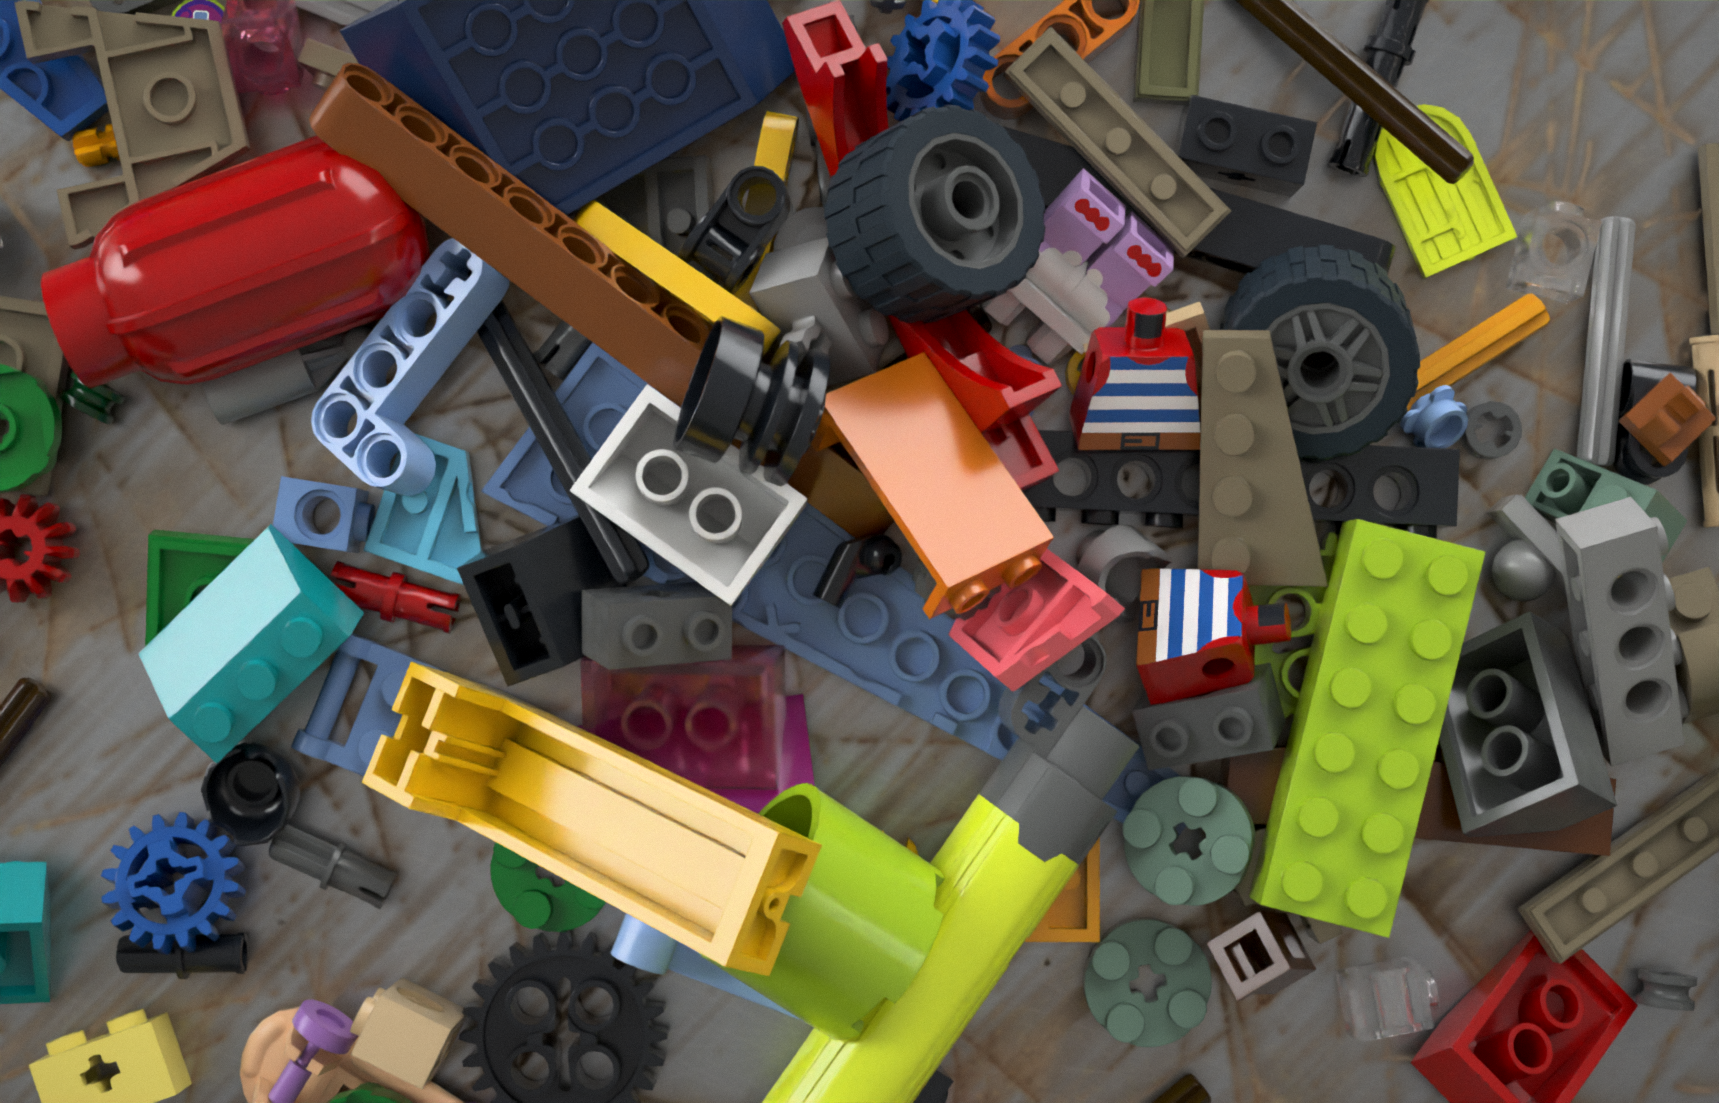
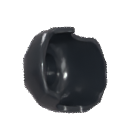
[201,742,300,847]

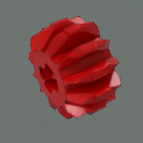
[0,494,81,603]

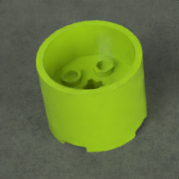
[698,783,945,1040]

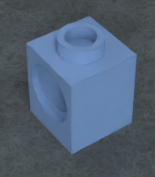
[273,476,375,553]

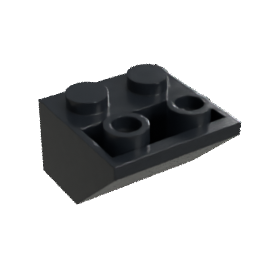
[457,515,627,687]

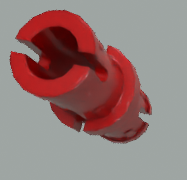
[330,561,461,634]

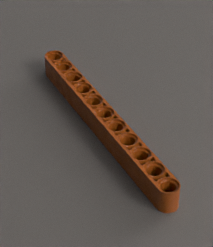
[309,63,895,538]

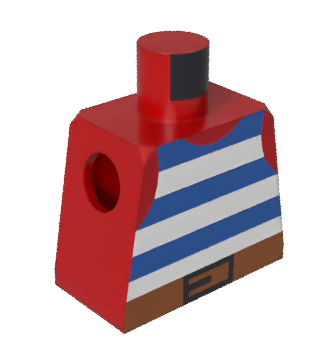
[1069,298,1201,450]
[1136,568,1291,705]

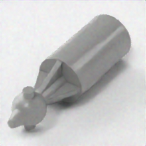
[202,325,373,425]

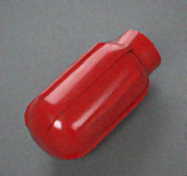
[41,136,430,389]

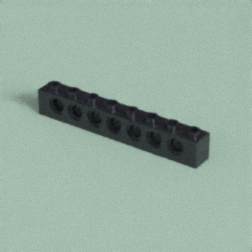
[1022,430,1460,539]

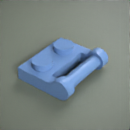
[291,632,447,776]

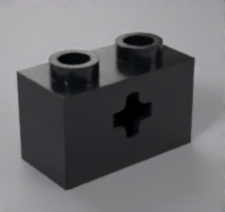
[1173,95,1317,197]

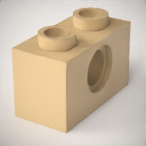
[350,977,467,1089]

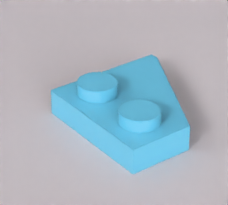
[363,433,482,585]

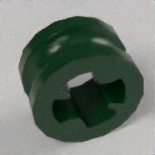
[58,371,126,425]

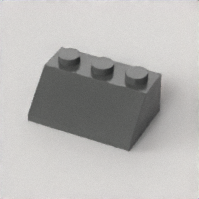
[1439,611,1617,837]

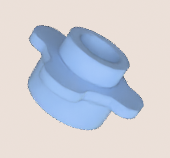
[1400,385,1468,449]

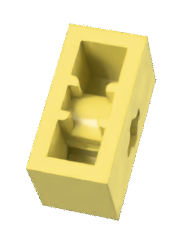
[29,1008,192,1103]

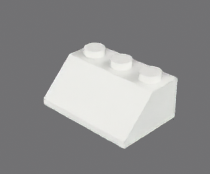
[570,384,808,606]

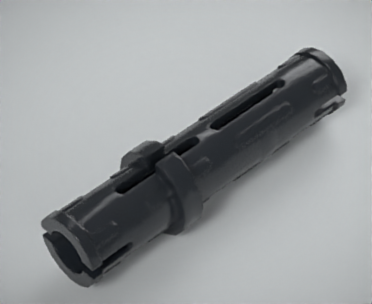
[1328,0,1429,177]

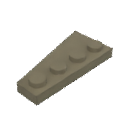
[1197,330,1328,587]

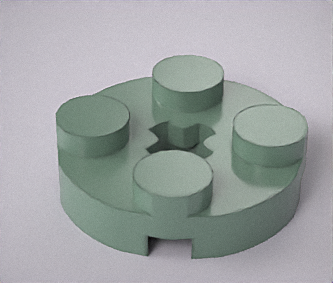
[1123,776,1256,906]
[1082,917,1212,1047]

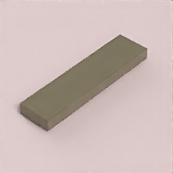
[1003,26,1231,259]
[1517,768,1719,963]

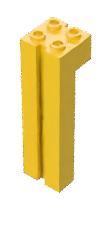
[362,662,822,976]

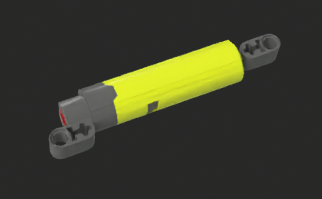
[762,636,1140,1103]

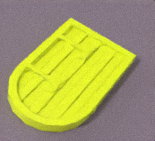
[1373,104,1518,279]

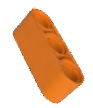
[980,0,1140,120]

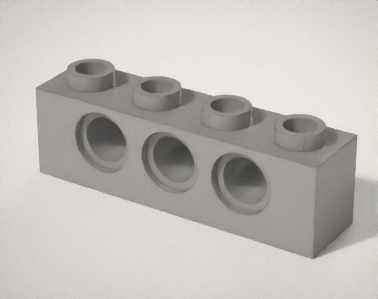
[1555,497,1689,766]

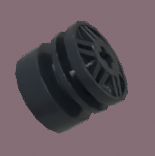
[673,315,830,487]

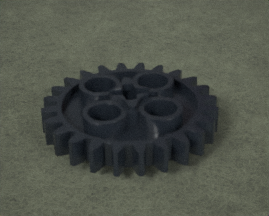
[459,930,669,1103]

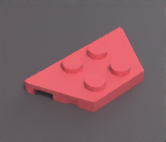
[948,549,1125,692]

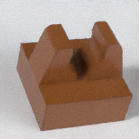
[1618,372,1717,467]

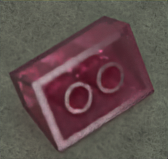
[580,645,786,790]

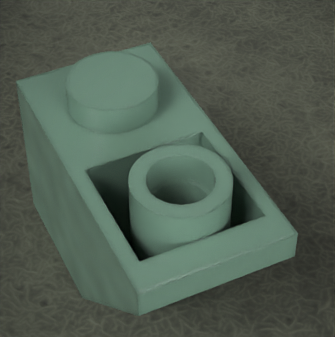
[1525,448,1688,563]

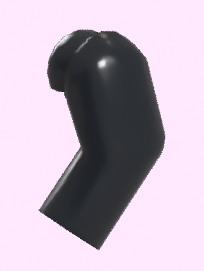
[812,533,902,609]

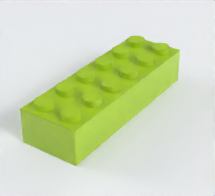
[1249,519,1486,938]

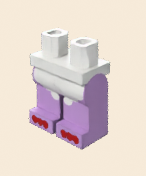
[982,168,1174,365]

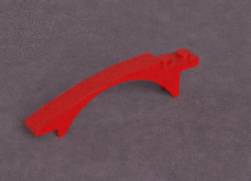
[782,0,1062,491]

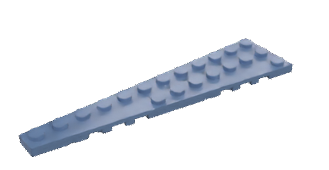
[481,342,1186,843]

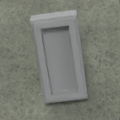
[1486,494,1567,602]

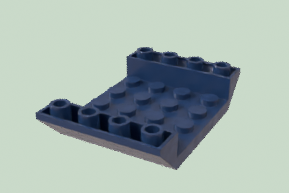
[339,0,795,215]

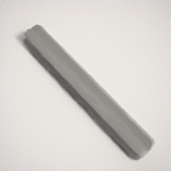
[1577,216,1636,467]

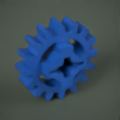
[886,0,1000,122]
[101,812,246,955]

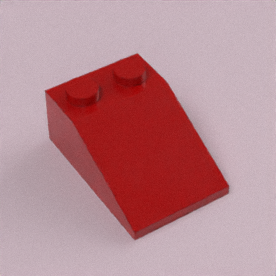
[1410,929,1638,1103]

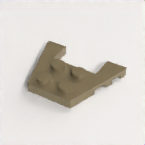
[14,0,251,250]

